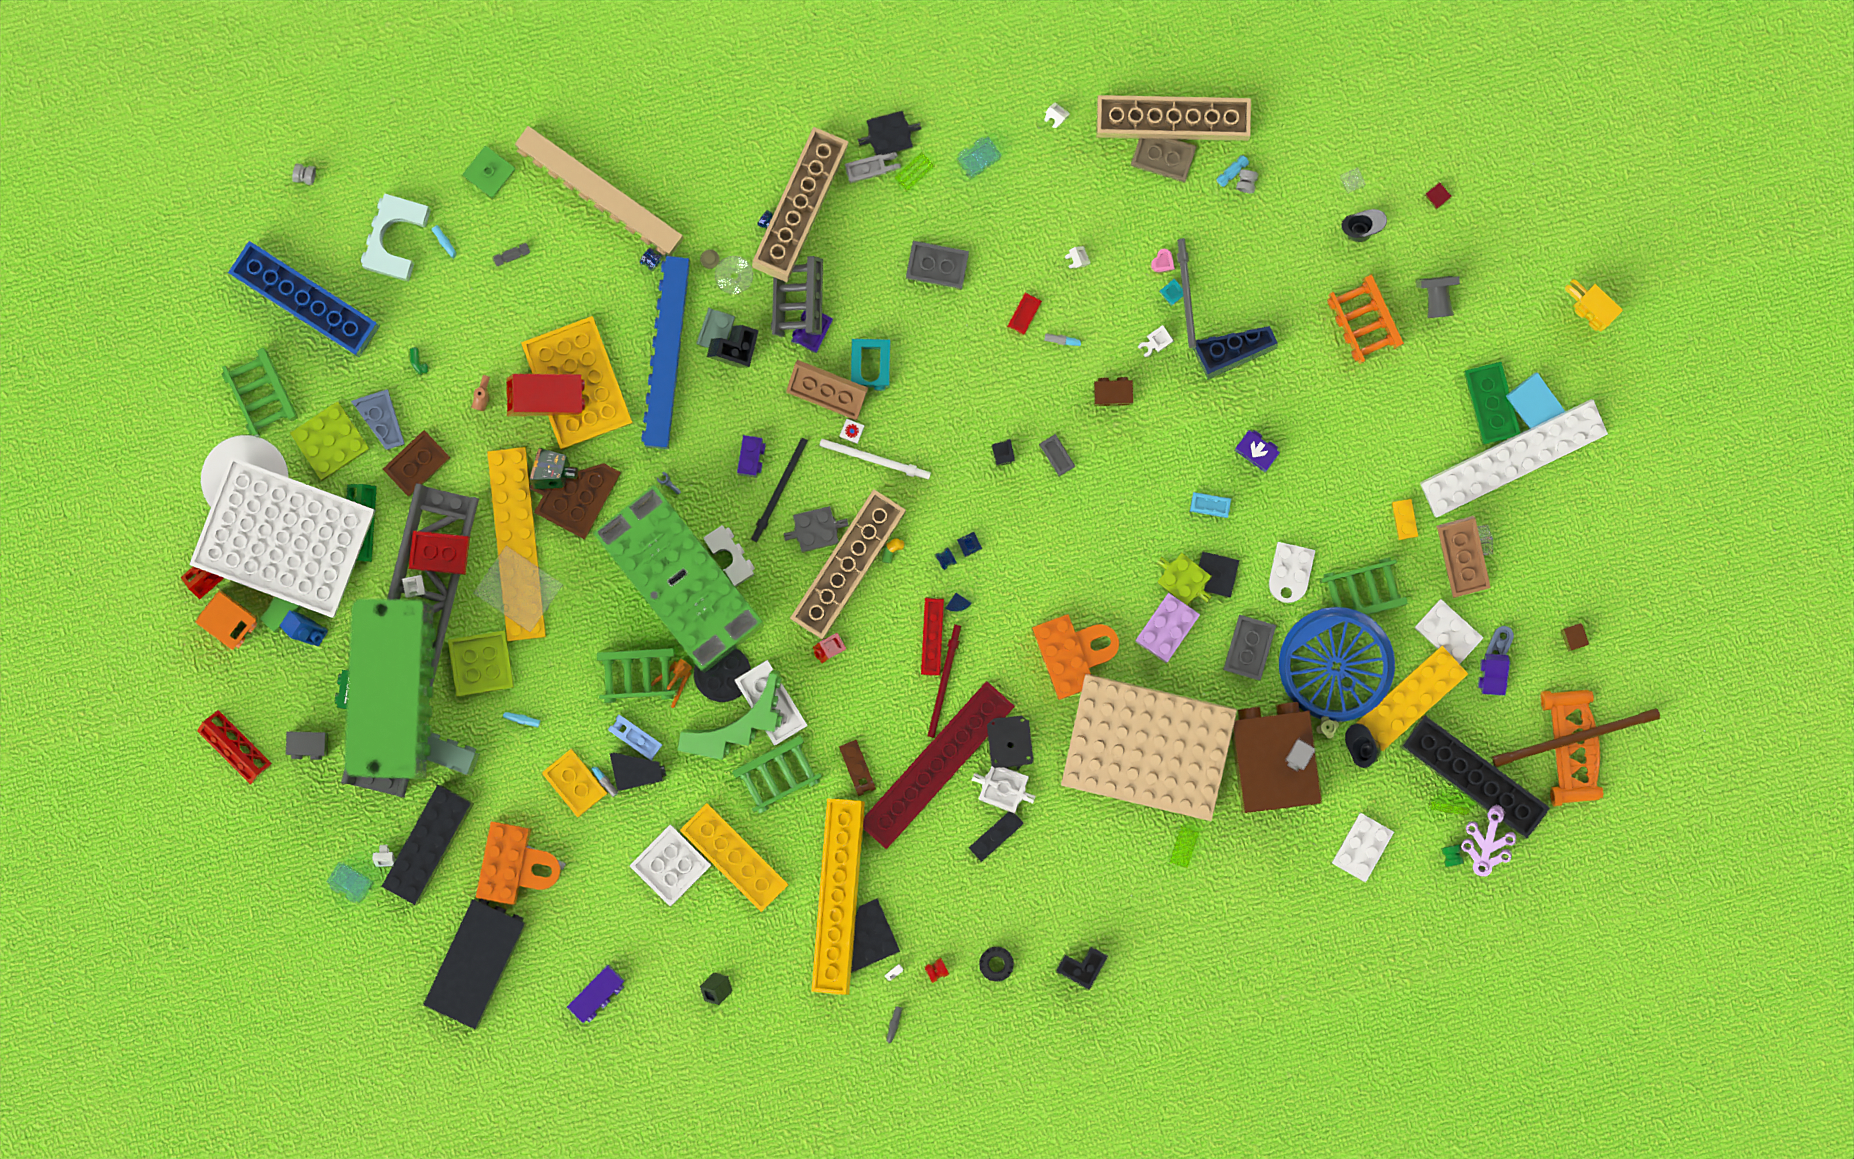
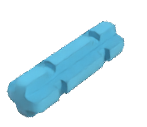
[1216,155,1249,187]

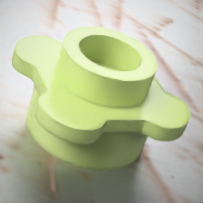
[1316,716,1339,738]

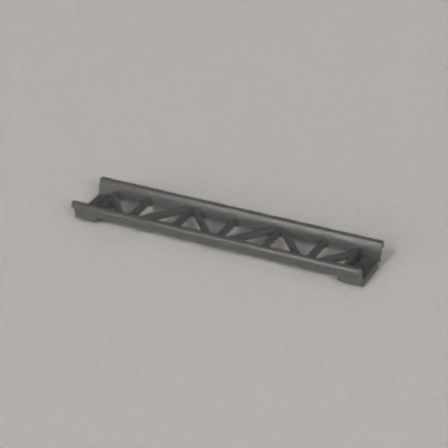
[341,483,479,798]

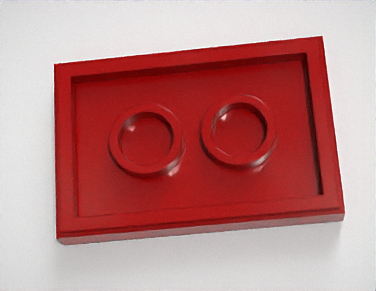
[408,531,470,575]

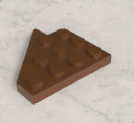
[529,463,621,540]

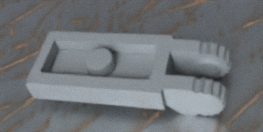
[845,152,901,183]

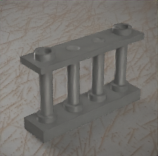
[771,256,823,337]

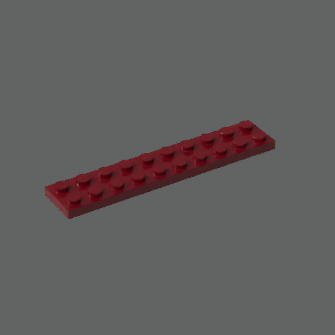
[863,681,1015,850]

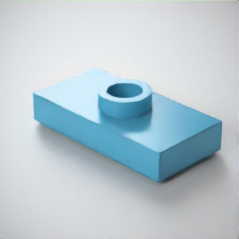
[1190,492,1231,518]

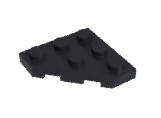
[851,898,900,973]

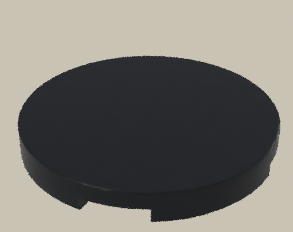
[694,648,751,702]

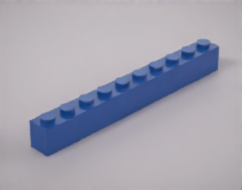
[641,256,690,449]

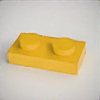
[1392,499,1418,540]

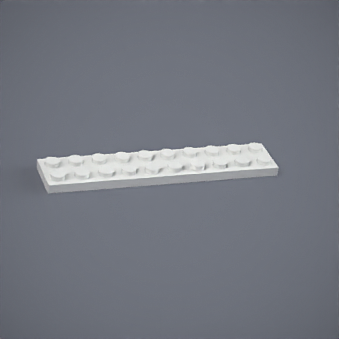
[1420,399,1608,518]

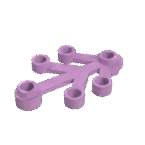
[1462,806,1516,876]

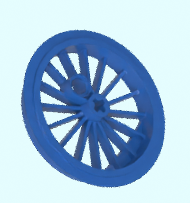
[1279,607,1395,722]

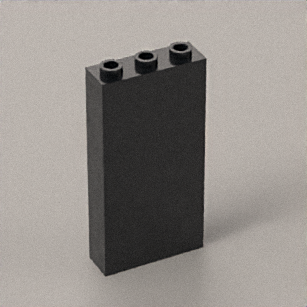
[423,898,527,1029]

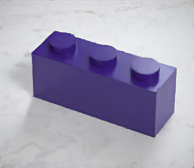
[567,965,625,1023]

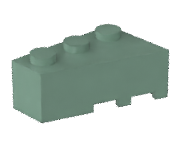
[427,733,480,776]

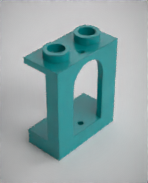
[851,339,890,391]

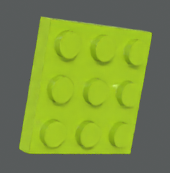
[290,401,370,481]
[448,631,514,697]

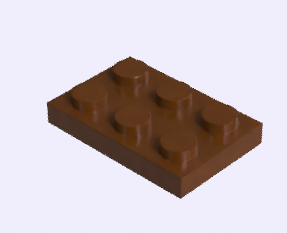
[383,430,451,497]

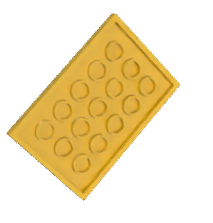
[521,316,633,450]

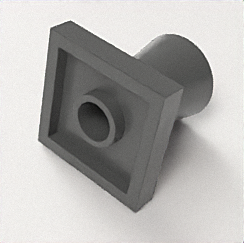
[1415,276,1460,318]

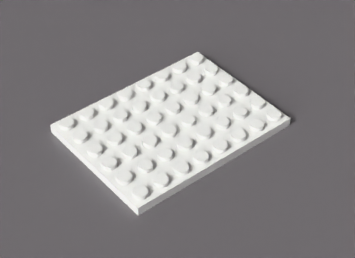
[189,457,376,618]

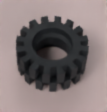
[979,947,1014,982]

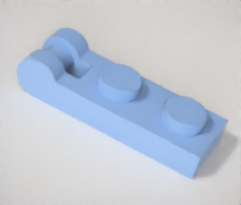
[608,714,662,760]

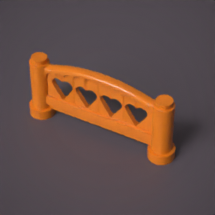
[1540,690,1603,807]

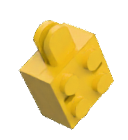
[1565,279,1623,332]

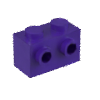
[737,435,766,478]

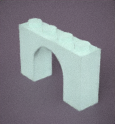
[361,194,431,282]

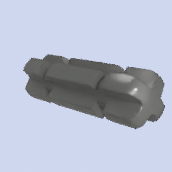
[493,243,530,266]

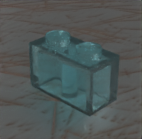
[957,136,1002,180]
[327,862,374,903]

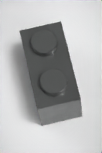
[286,732,328,760]

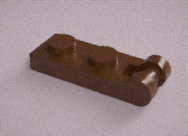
[839,740,876,797]

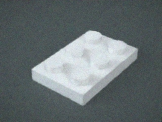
[1414,599,1483,664]
[1332,813,1394,882]

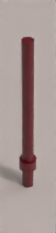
[927,624,962,738]

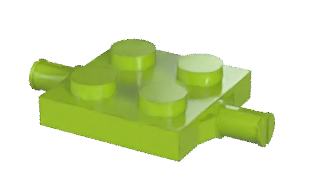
[1157,553,1212,606]

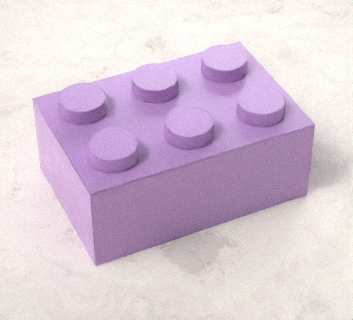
[1135,593,1200,663]

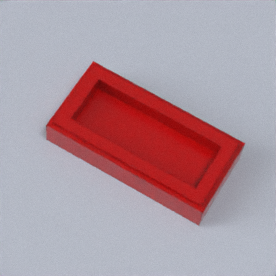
[1007,292,1042,335]

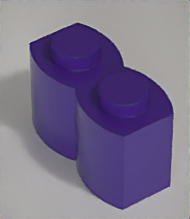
[1478,654,1510,696]

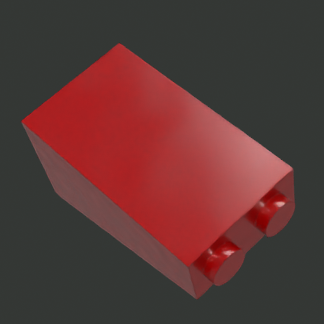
[506,374,585,417]

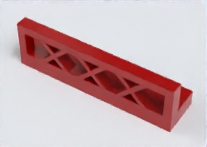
[181,566,224,599]
[197,710,272,785]

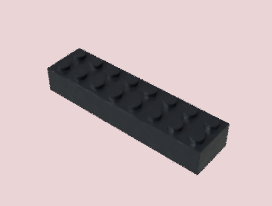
[1400,715,1550,839]

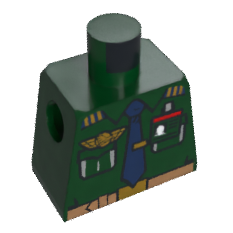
[529,448,578,489]

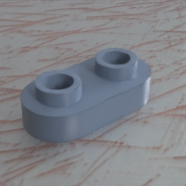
[1486,626,1514,655]

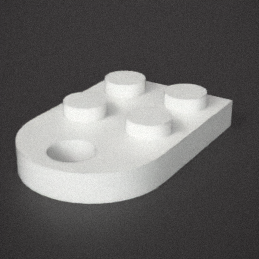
[1269,542,1315,603]

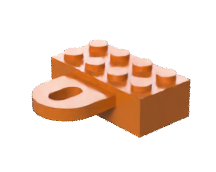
[1032,614,1119,700]
[476,821,561,905]

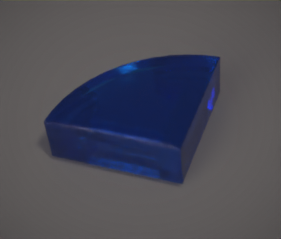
[945,593,972,612]

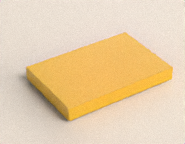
[542,749,608,818]

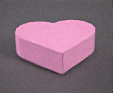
[1151,249,1174,273]

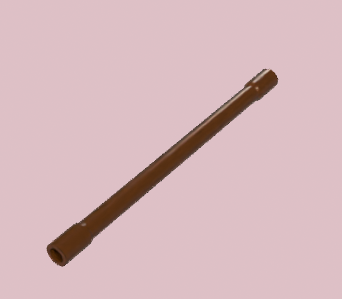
[1492,708,1660,767]

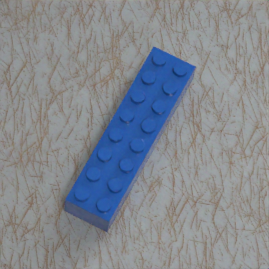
[228,241,380,357]

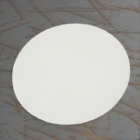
[201,435,289,507]

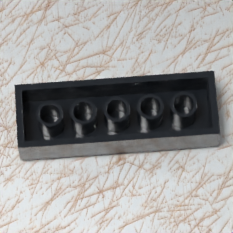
[381,785,474,905]

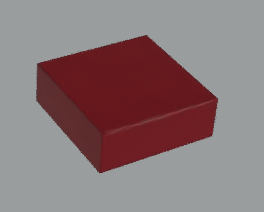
[1425,182,1452,209]

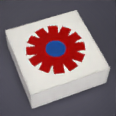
[840,419,864,444]

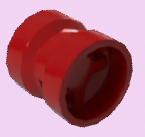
[924,958,950,983]

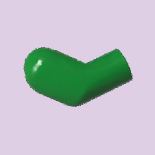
[409,347,429,375]

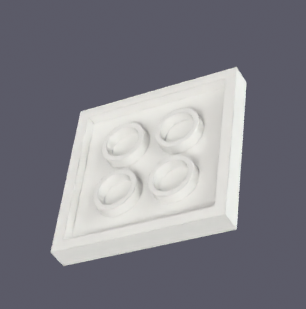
[630,825,711,907]

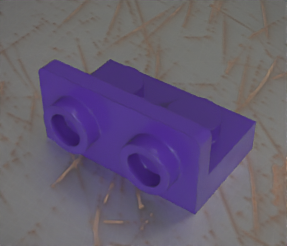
[791,310,833,353]

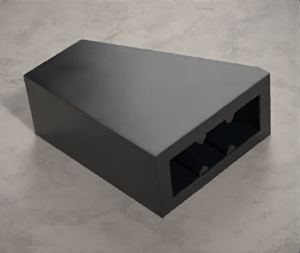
[609,753,667,791]

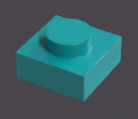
[1159,279,1183,306]

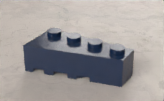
[1193,326,1278,380]

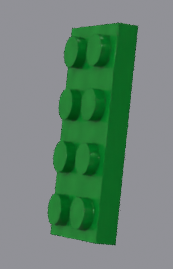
[1463,361,1521,445]

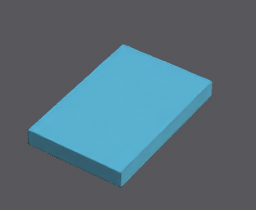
[1506,372,1565,429]

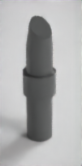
[886,1006,903,1043]

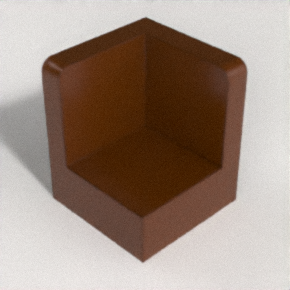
[1561,623,1589,652]

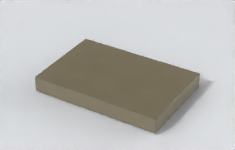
[1131,138,1196,183]

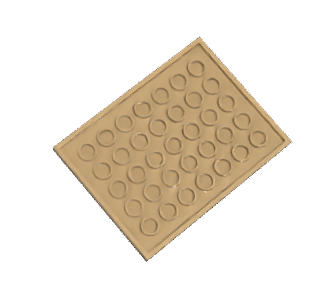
[1061,674,1237,821]

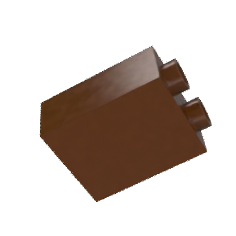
[1231,702,1322,813]

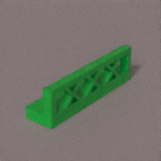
[346,484,377,562]

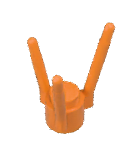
[651,659,692,708]

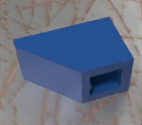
[280,610,328,647]

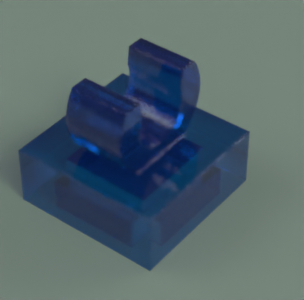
[957,532,982,557]

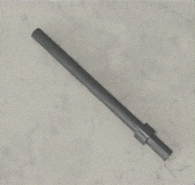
[1177,238,1196,348]

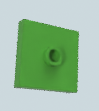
[462,145,516,199]

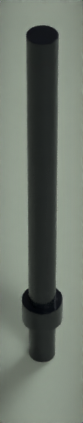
[750,437,808,543]

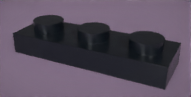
[969,812,1024,862]

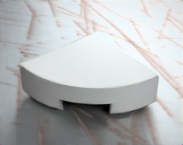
[885,964,903,981]

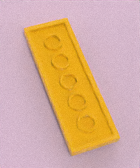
[1356,646,1468,751]
[680,803,789,912]

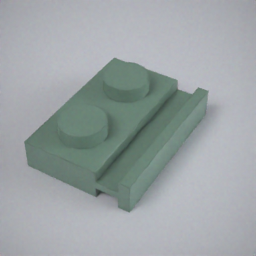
[696,308,735,348]

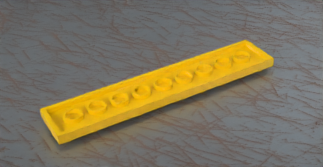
[487,447,546,642]
[811,798,865,995]

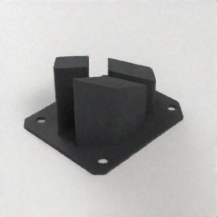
[987,716,1034,771]

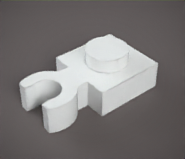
[1138,325,1174,357]

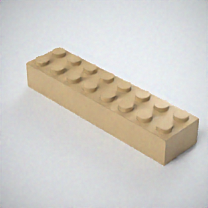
[1096,95,1251,141]
[752,127,848,282]
[790,489,906,640]

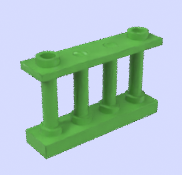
[221,348,298,438]
[1320,557,1408,615]
[597,648,678,703]
[732,736,822,814]

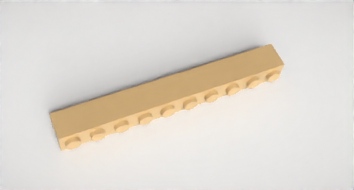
[515,126,684,256]

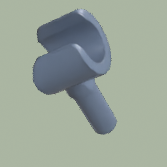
[657,472,681,495]

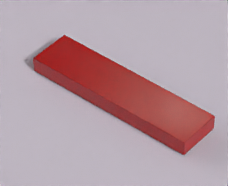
[921,598,944,676]

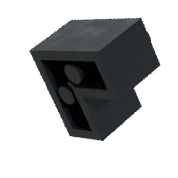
[707,325,759,368]
[1055,946,1108,990]

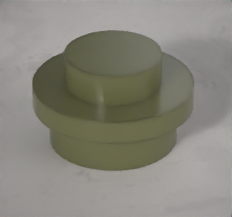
[700,249,720,269]

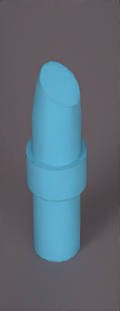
[432,225,456,259]
[503,712,540,727]

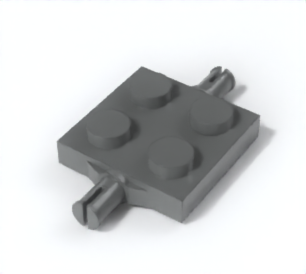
[784,506,849,553]

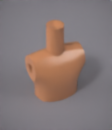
[471,375,490,411]

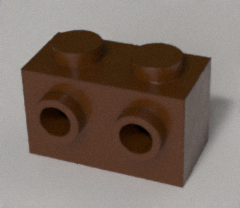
[1094,377,1133,406]

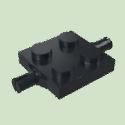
[857,111,922,155]

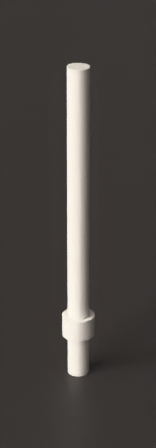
[819,439,931,480]

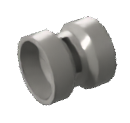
[292,163,316,185]
[1236,170,1259,193]

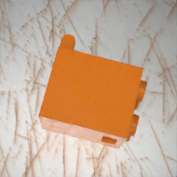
[195,589,257,650]

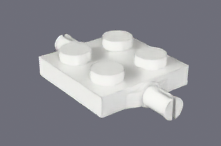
[972,766,1036,813]

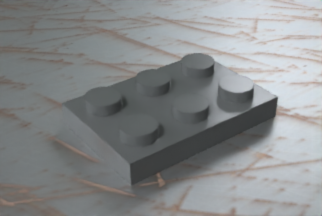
[906,241,969,290]
[1223,615,1276,681]

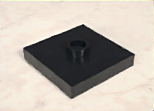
[1199,551,1240,598]

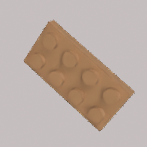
[786,360,868,420]
[1437,516,1491,598]

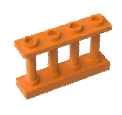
[1327,274,1404,364]

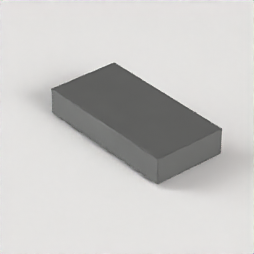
[1039,434,1075,477]

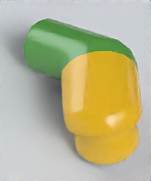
[882,538,904,563]

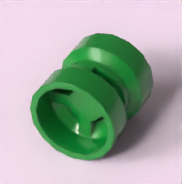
[1441,844,1464,867]

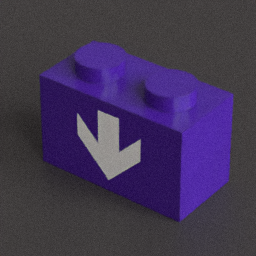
[1234,430,1280,472]

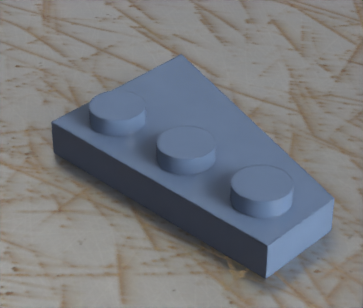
[351,390,405,450]

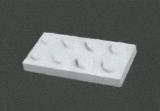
[735,660,807,746]

